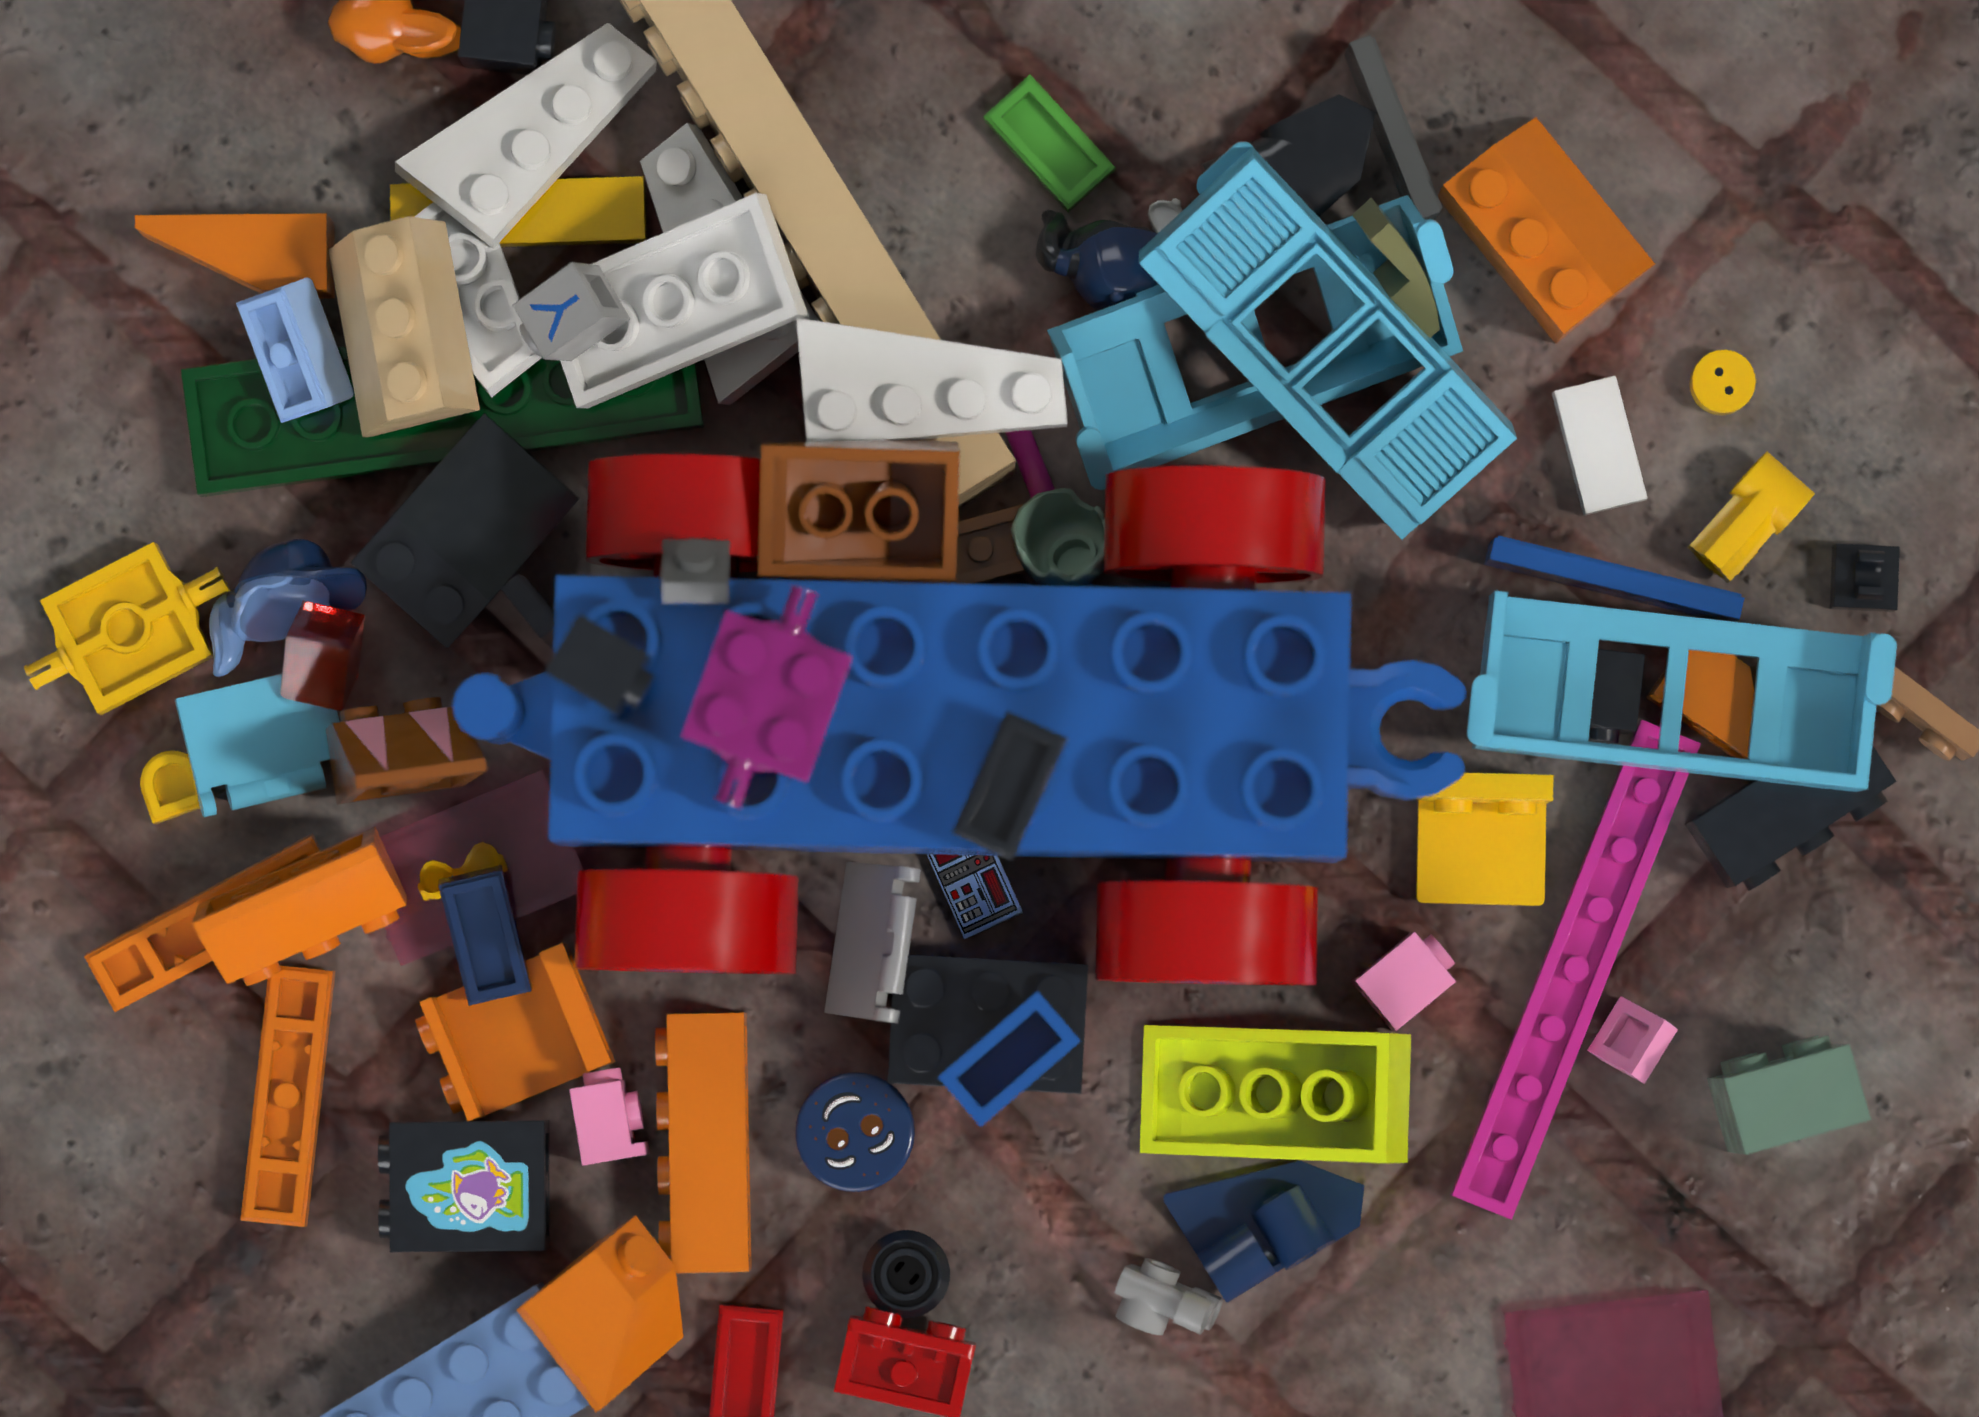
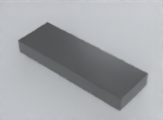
[1344,35,1442,220]

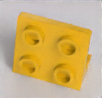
[1416,773,1554,906]

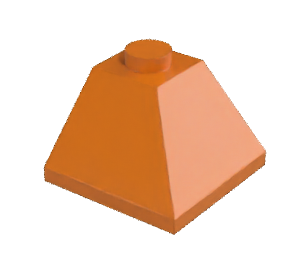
[516,1215,684,1412]

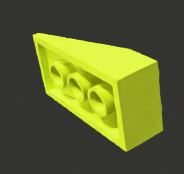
[1140,1025,1411,1163]

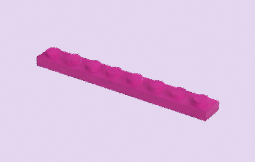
[1450,719,1701,1220]

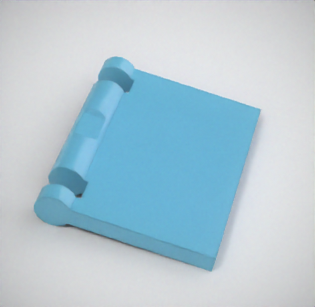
[174,664,340,817]

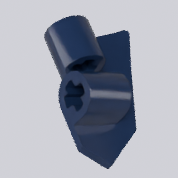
[1163,1160,1365,1303]

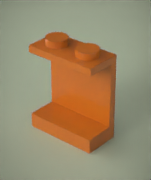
[415,943,616,1121]

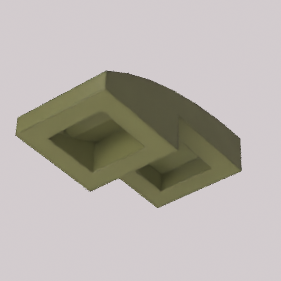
[1353,197,1440,338]

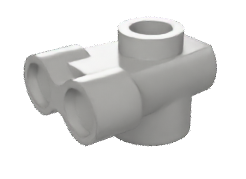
[1115,1258,1223,1335]

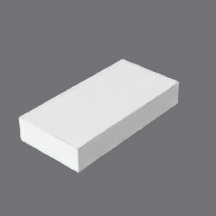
[1552,376,1647,516]

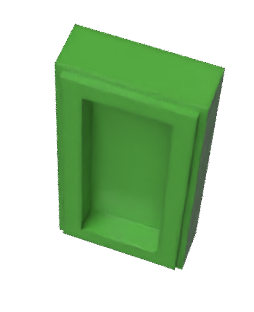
[983,75,1115,213]

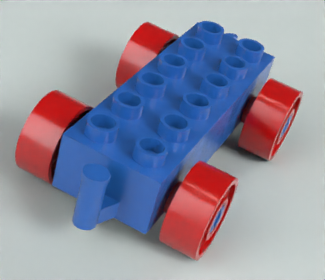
[453,454,1466,986]

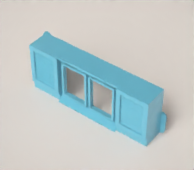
[1139,141,1517,540]
[1047,195,1463,490]
[1467,591,1897,792]

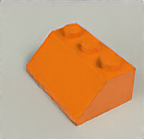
[1437,117,1655,344]
[192,827,407,986]

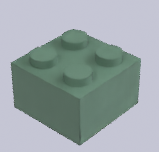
[1707,1035,1871,1155]

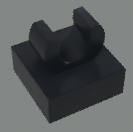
[1830,544,1900,612]

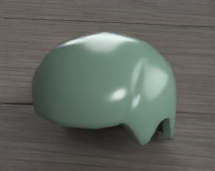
[1011,488,1105,587]

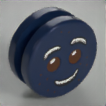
[795,1072,915,1192]

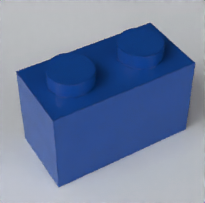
[938,991,1080,1127]

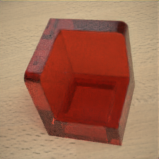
[280,600,365,711]

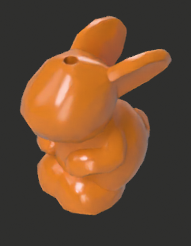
[327,0,462,63]

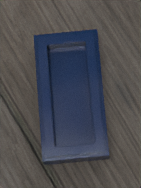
[438,865,532,1006]

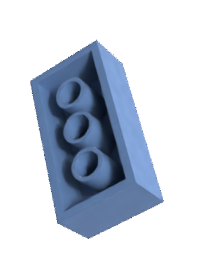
[320,1282,590,1417]

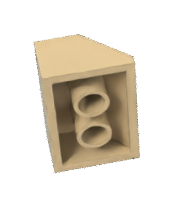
[328,216,480,437]

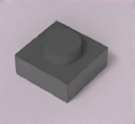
[661,538,730,603]

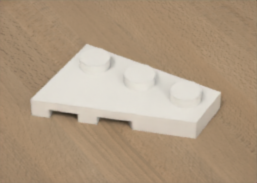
[415,202,542,397]

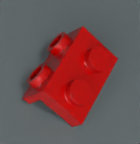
[834,1306,976,1417]

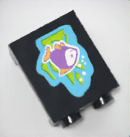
[378,1120,550,1252]

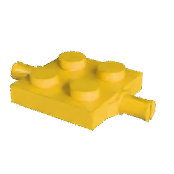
[23,542,230,715]

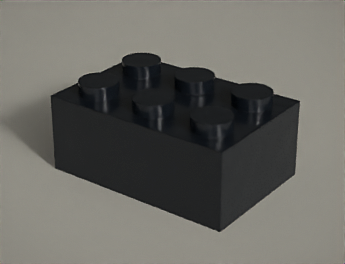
[888,955,1088,1094]

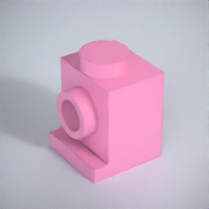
[569,1068,650,1166]

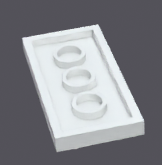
[561,193,808,408]

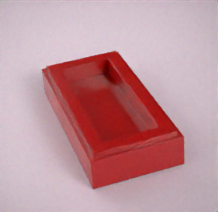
[709,1304,784,1417]

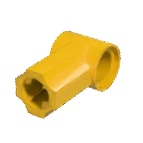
[1687,451,1815,583]

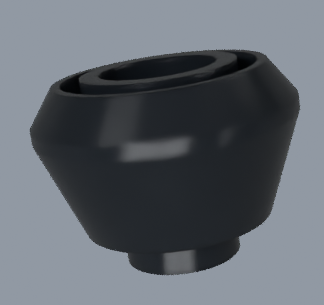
[862,1230,950,1319]

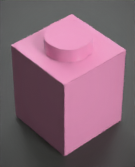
[1351,932,1456,1031]

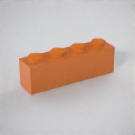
[655,1013,752,1273]

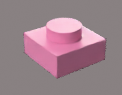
[1587,996,1678,1084]

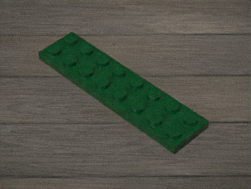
[181,346,704,497]

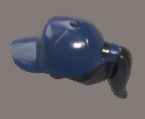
[1036,210,1158,311]

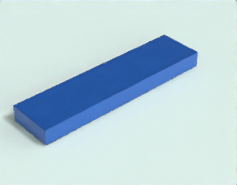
[1484,535,1745,622]

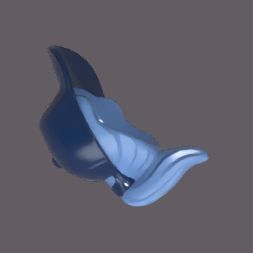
[209,539,367,677]

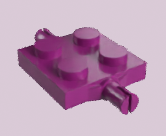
[680,585,853,809]

